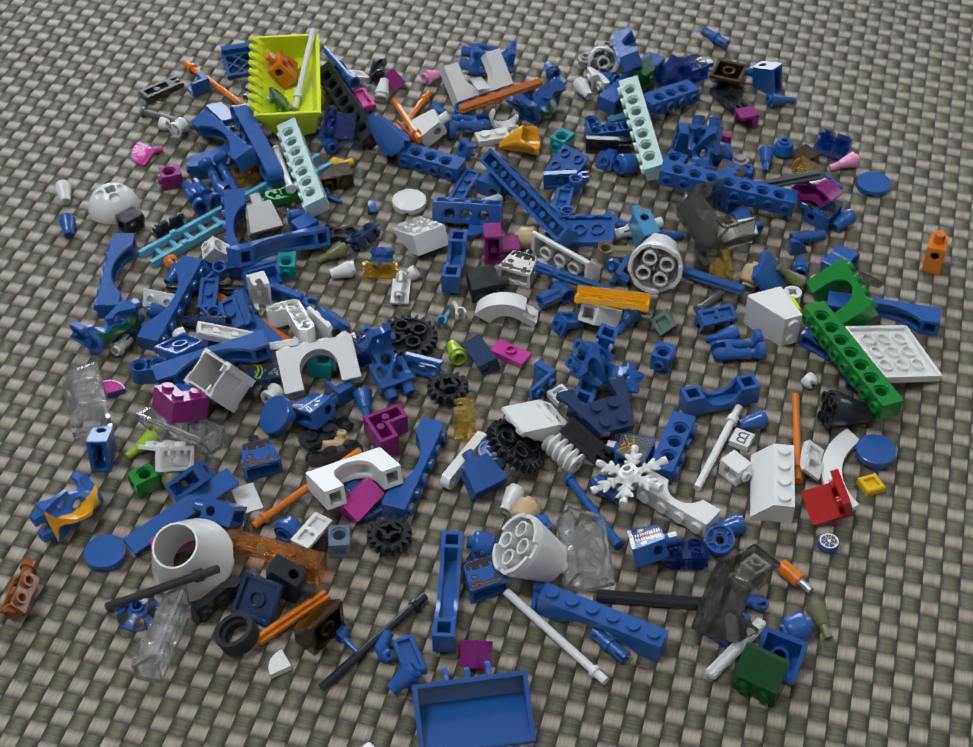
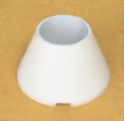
[152,518,235,602]

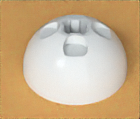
[88,182,140,224]

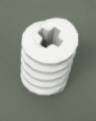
[541,433,585,474]

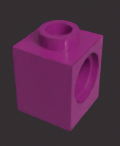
[157,164,183,191]

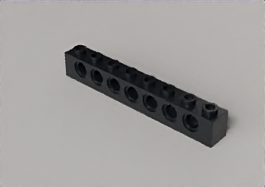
[320,60,377,150]

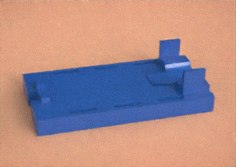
[544,214,617,247]

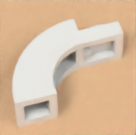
[475,292,539,327]

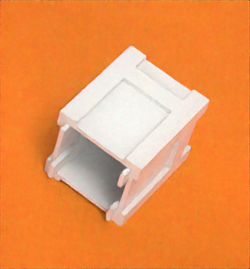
[183,348,255,413]

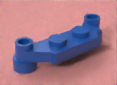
[552,174,583,215]
[197,260,227,316]

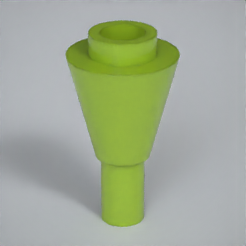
[124,429,160,460]

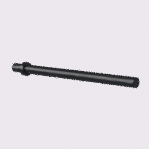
[319,593,428,691]

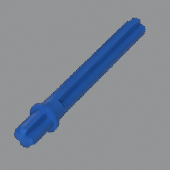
[534,262,616,289]

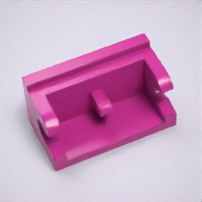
[335,477,385,523]

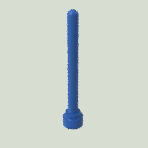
[322,46,360,88]

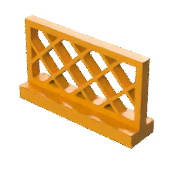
[574,285,651,313]

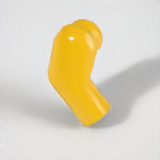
[329,157,354,167]

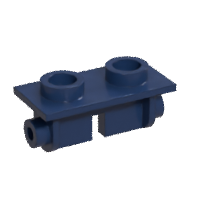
[345,222,381,251]

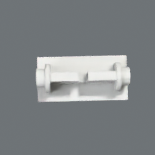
[390,270,411,305]
[143,288,175,307]

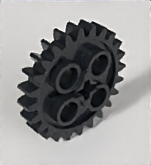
[382,314,438,358]
[485,418,545,474]

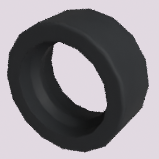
[214,612,260,657]

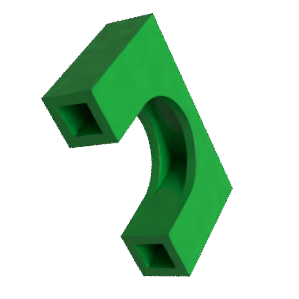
[806,257,879,326]

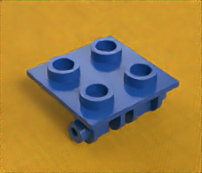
[544,144,590,173]

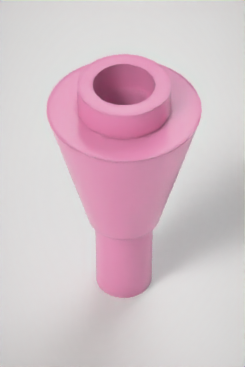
[421,70,441,85]
[828,151,860,171]

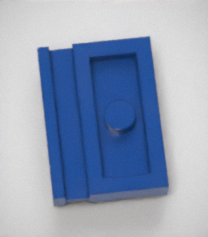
[218,291,254,329]

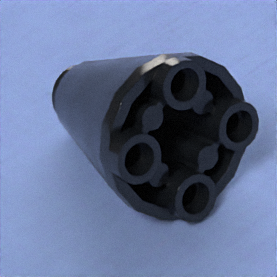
[817,390,876,429]

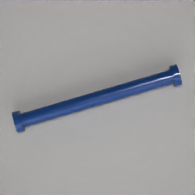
[563,473,625,550]

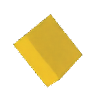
[856,473,886,497]

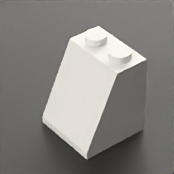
[744,286,802,347]

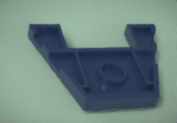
[555,376,635,438]

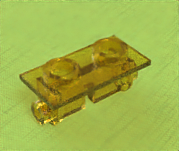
[362,260,399,279]

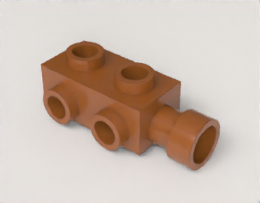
[0,558,40,621]

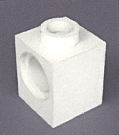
[201,236,230,264]
[718,450,752,487]

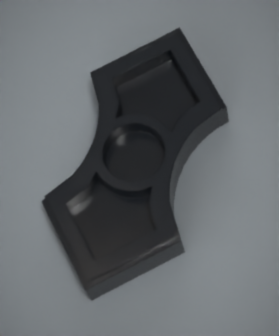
[324,224,359,245]

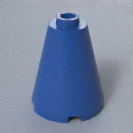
[366,112,411,159]

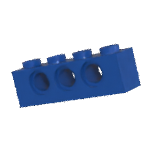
[643,79,700,118]
[397,141,466,183]
[432,196,504,225]
[653,410,698,485]

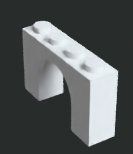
[439,49,514,106]
[275,333,363,400]
[306,447,403,510]

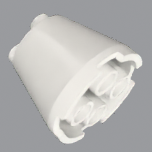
[628,233,683,294]
[492,513,568,583]

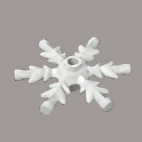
[590,445,668,507]

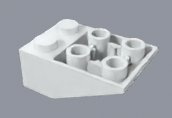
[392,216,448,256]
[501,400,567,442]

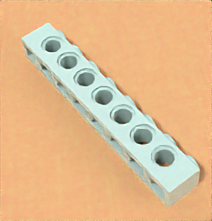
[617,75,663,181]
[277,117,331,217]

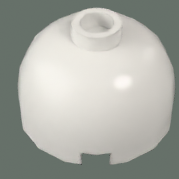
[587,46,619,72]

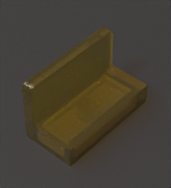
[706,247,734,281]

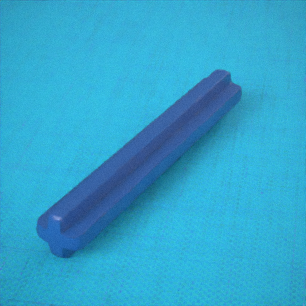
[682,267,746,295]

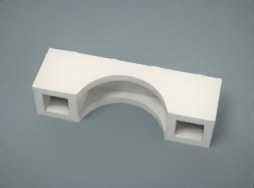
[636,470,720,538]

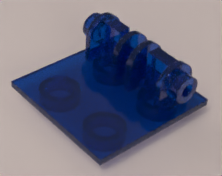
[655,54,693,87]
[320,106,357,141]
[812,129,853,161]
[665,538,710,570]

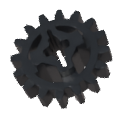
[427,370,469,406]
[367,515,412,556]

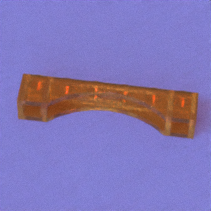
[220,525,327,585]

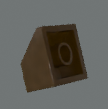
[709,58,749,89]
[294,599,345,656]

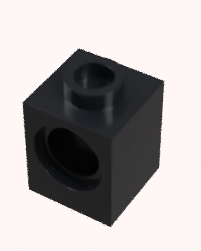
[115,206,145,233]

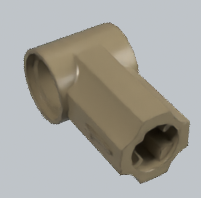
[596,241,632,264]

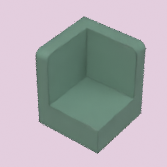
[650,308,678,336]

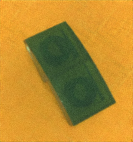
[268,87,294,112]

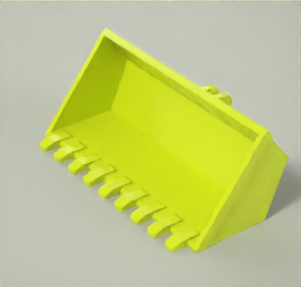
[247,33,325,135]

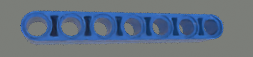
[230,103,284,183]

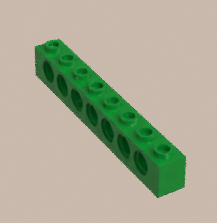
[802,301,904,420]

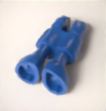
[182,177,222,215]

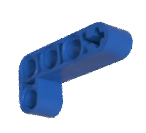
[584,115,636,142]

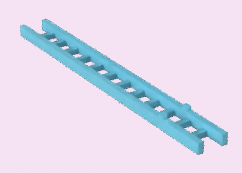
[138,153,332,269]

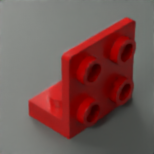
[801,469,854,527]

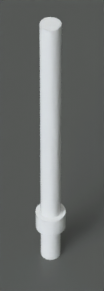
[292,28,317,110]
[693,404,743,491]

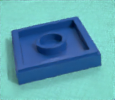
[154,332,208,359]

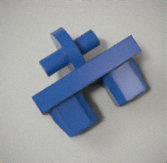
[606,253,631,287]

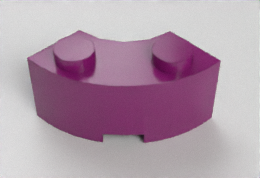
[791,178,843,208]

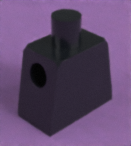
[466,267,509,304]
[266,554,316,603]

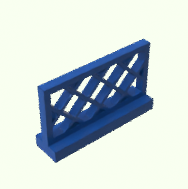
[220,42,253,79]

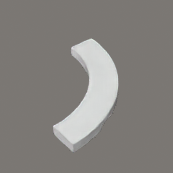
[821,429,859,511]

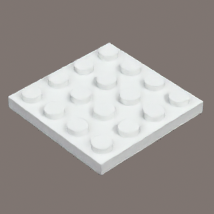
[845,325,943,383]

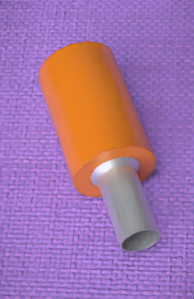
[776,559,814,594]

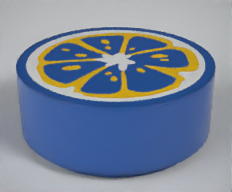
[817,532,840,554]

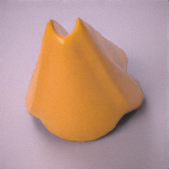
[499,125,541,156]

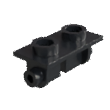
[368,58,387,84]
[150,213,187,239]

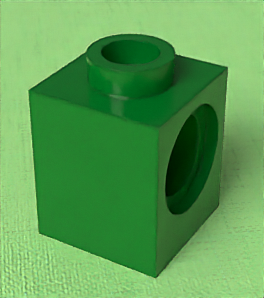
[127,463,161,499]

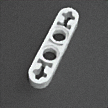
[440,431,488,490]

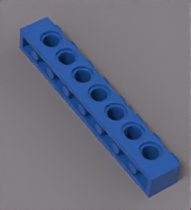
[480,148,579,247]
[657,159,798,217]

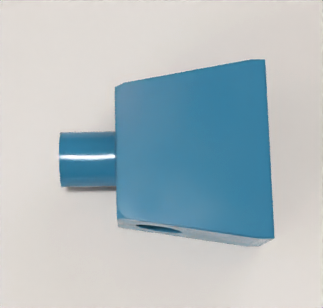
[628,204,661,248]

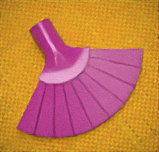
[131,142,164,166]

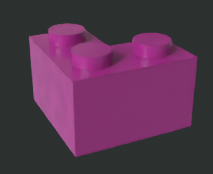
[482,222,520,265]
[152,382,209,425]
[363,403,408,455]

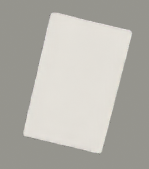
[232,483,263,513]

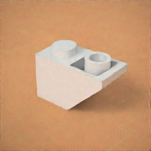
[577,303,623,328]

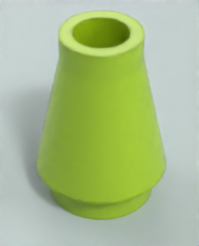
[446,340,467,365]

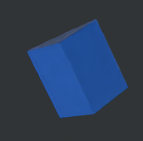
[759,626,809,686]

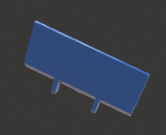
[411,661,536,747]

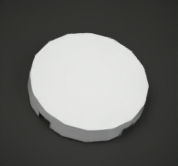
[392,189,426,215]

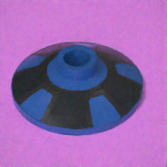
[116,596,161,632]

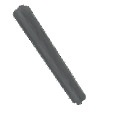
[758,169,826,187]

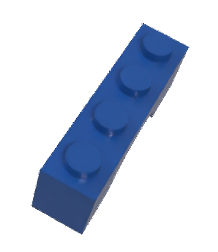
[441,229,468,294]
[678,373,761,416]

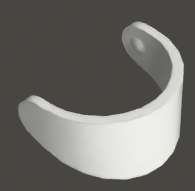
[489,109,519,129]

